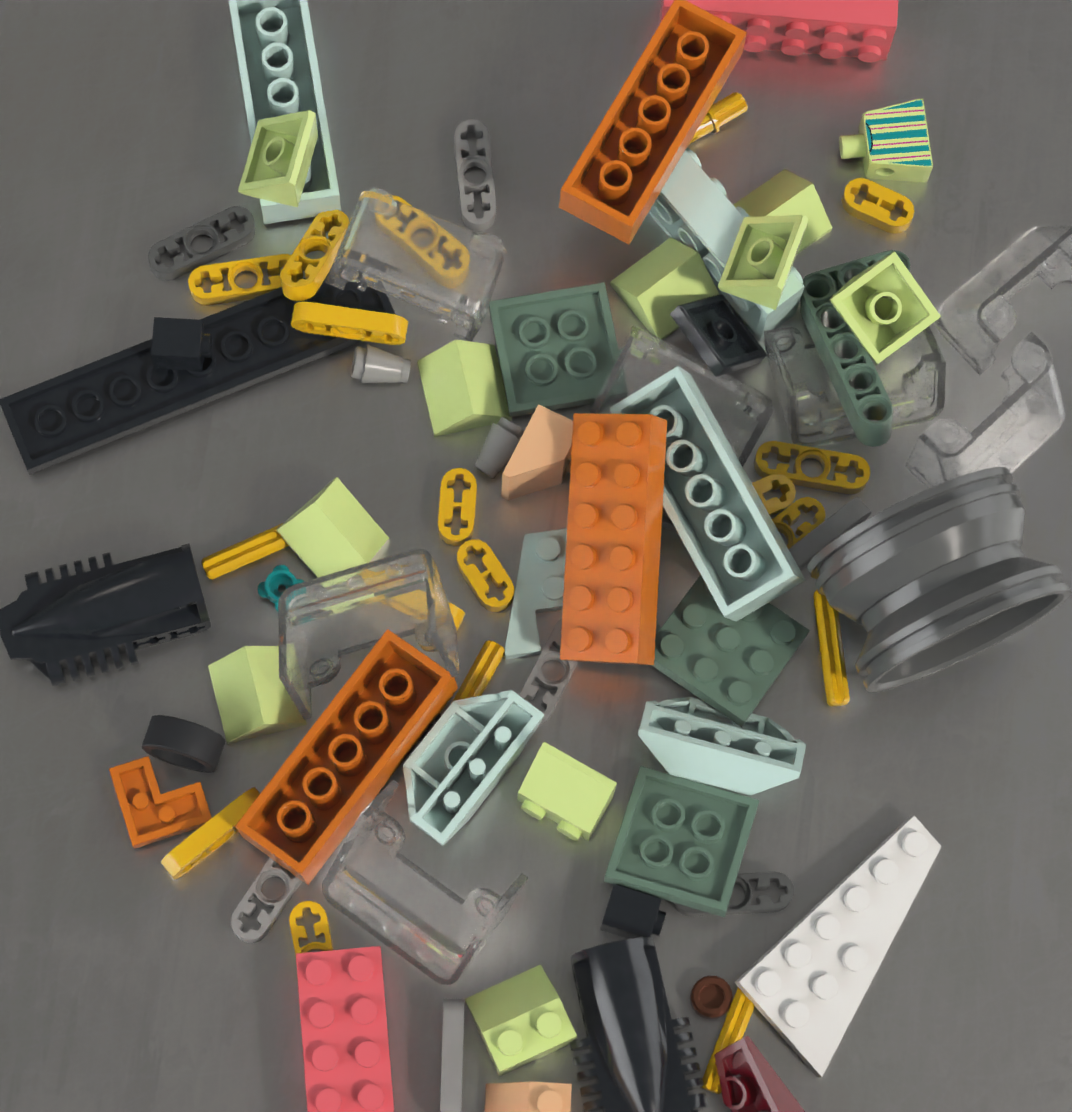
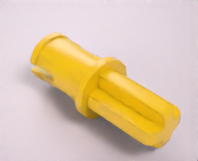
[688,92,748,146]

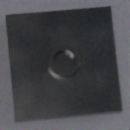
[670,294,767,377]

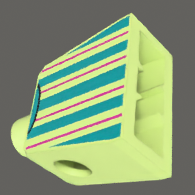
[839,99,933,182]

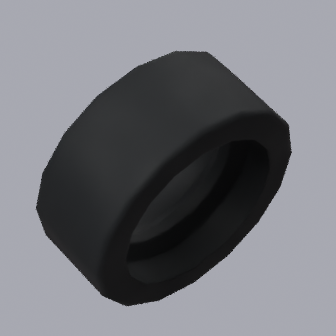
[141,715,226,773]

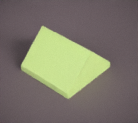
[238,110,318,207]
[733,169,832,254]
[718,215,808,310]
[610,237,719,343]
[829,252,941,365]
[417,340,512,437]
[276,477,389,591]
[208,646,307,745]

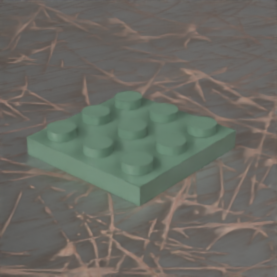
[488,282,627,417]
[652,575,810,727]
[604,766,759,917]

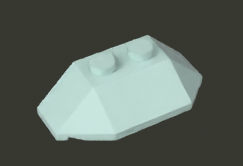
[403,690,545,846]
[638,697,806,796]

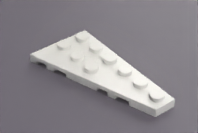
[734,815,942,1077]

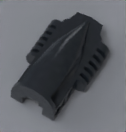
[0,543,211,686]
[570,937,709,1112]

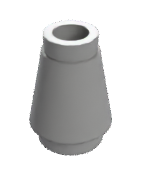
[351,344,411,383]
[474,417,524,479]

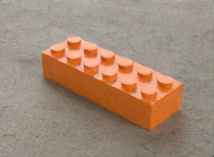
[559,0,747,245]
[560,413,667,665]
[235,629,458,885]

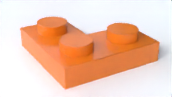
[109,756,212,849]

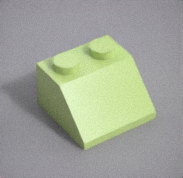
[517,742,617,841]
[465,964,577,1077]

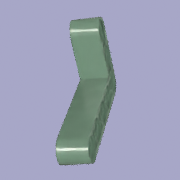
[800,250,910,447]

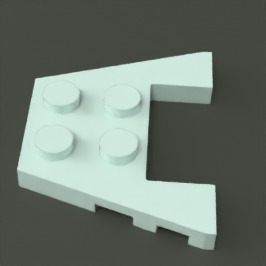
[504,528,661,660]

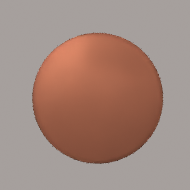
[690,976,733,1019]

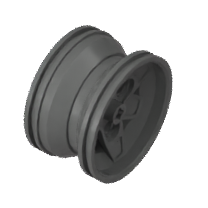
[807,467,1072,693]

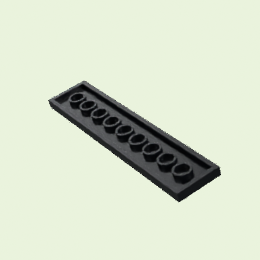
[0,253,396,475]

